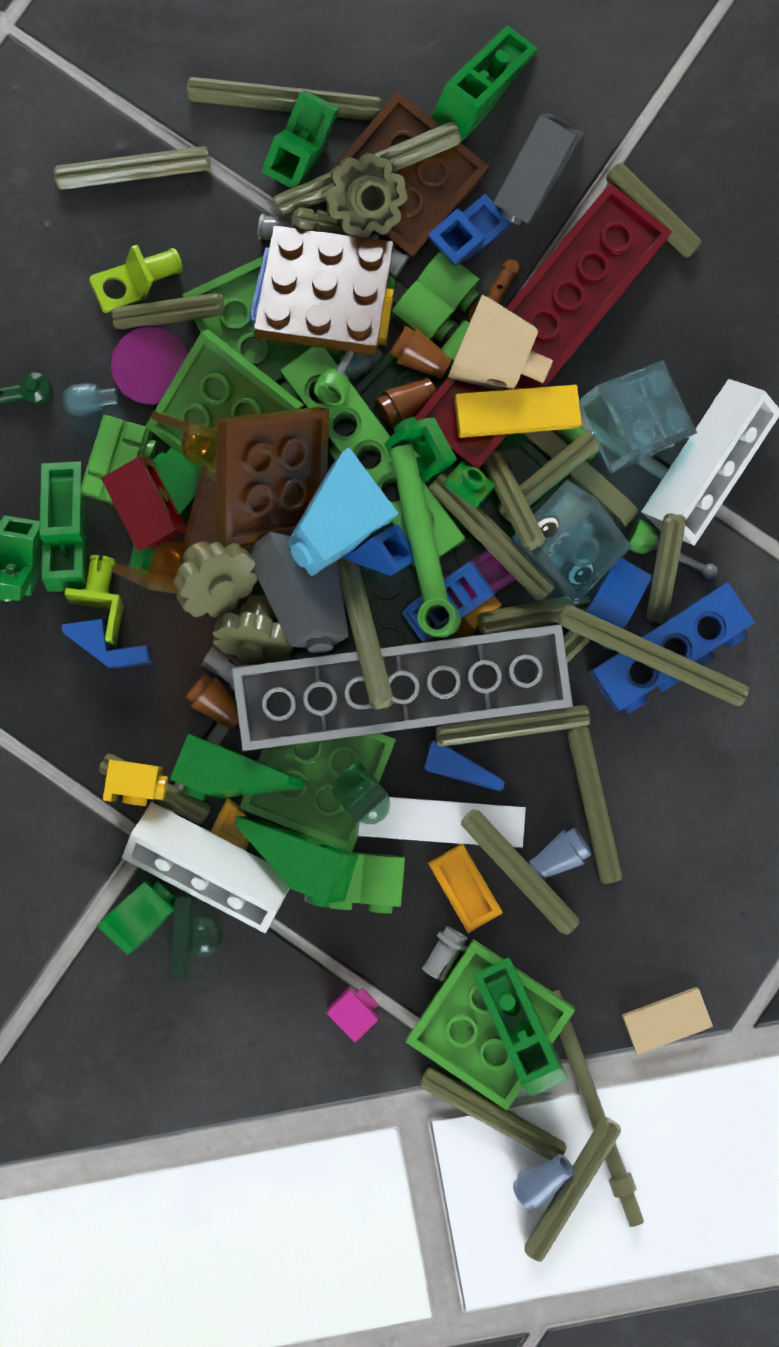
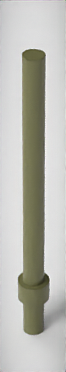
[552,990,644,1227]

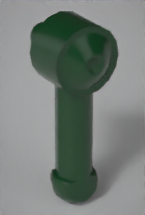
[0,372,53,405]

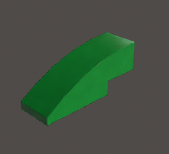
[39,462,88,592]

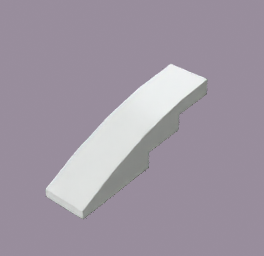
[356,795,526,848]

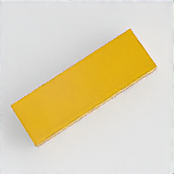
[454,385,582,438]

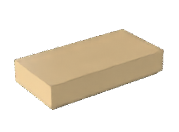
[622,987,713,1055]

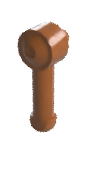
[467,259,521,323]

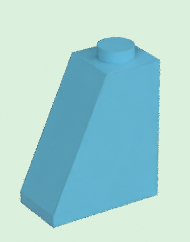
[287,448,399,577]

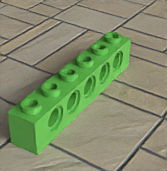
[280,346,465,567]

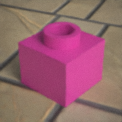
[327,985,379,1042]

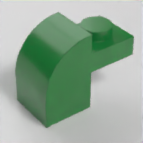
[261,90,340,189]
[0,515,43,601]

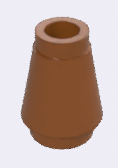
[389,326,452,379]
[375,378,436,428]
[185,673,239,730]

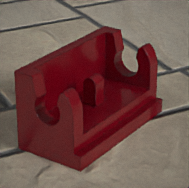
[101,456,188,551]

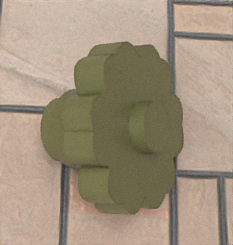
[324,153,408,238]
[173,542,257,617]
[213,595,294,665]

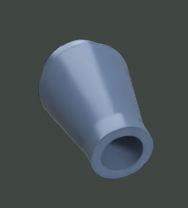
[529,827,592,880]
[513,1154,574,1209]

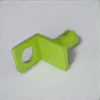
[89,245,183,313]
[65,555,124,649]

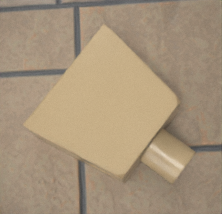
[448,295,553,391]

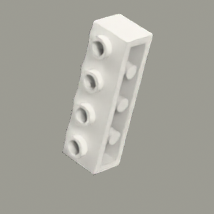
[641,379,779,546]
[122,802,290,934]

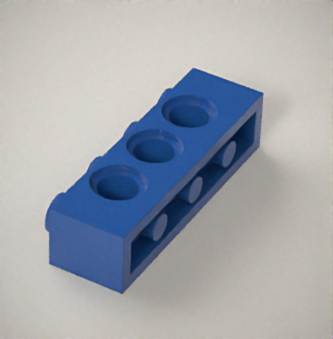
[588,582,755,714]

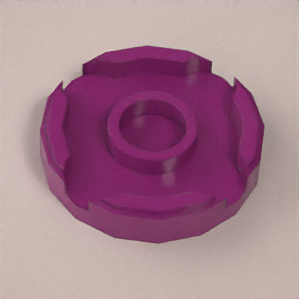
[111,326,188,406]

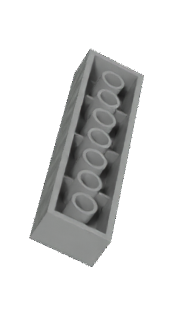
[232,625,573,751]

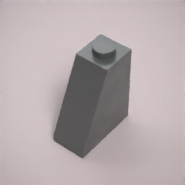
[493,113,584,225]
[246,532,349,654]

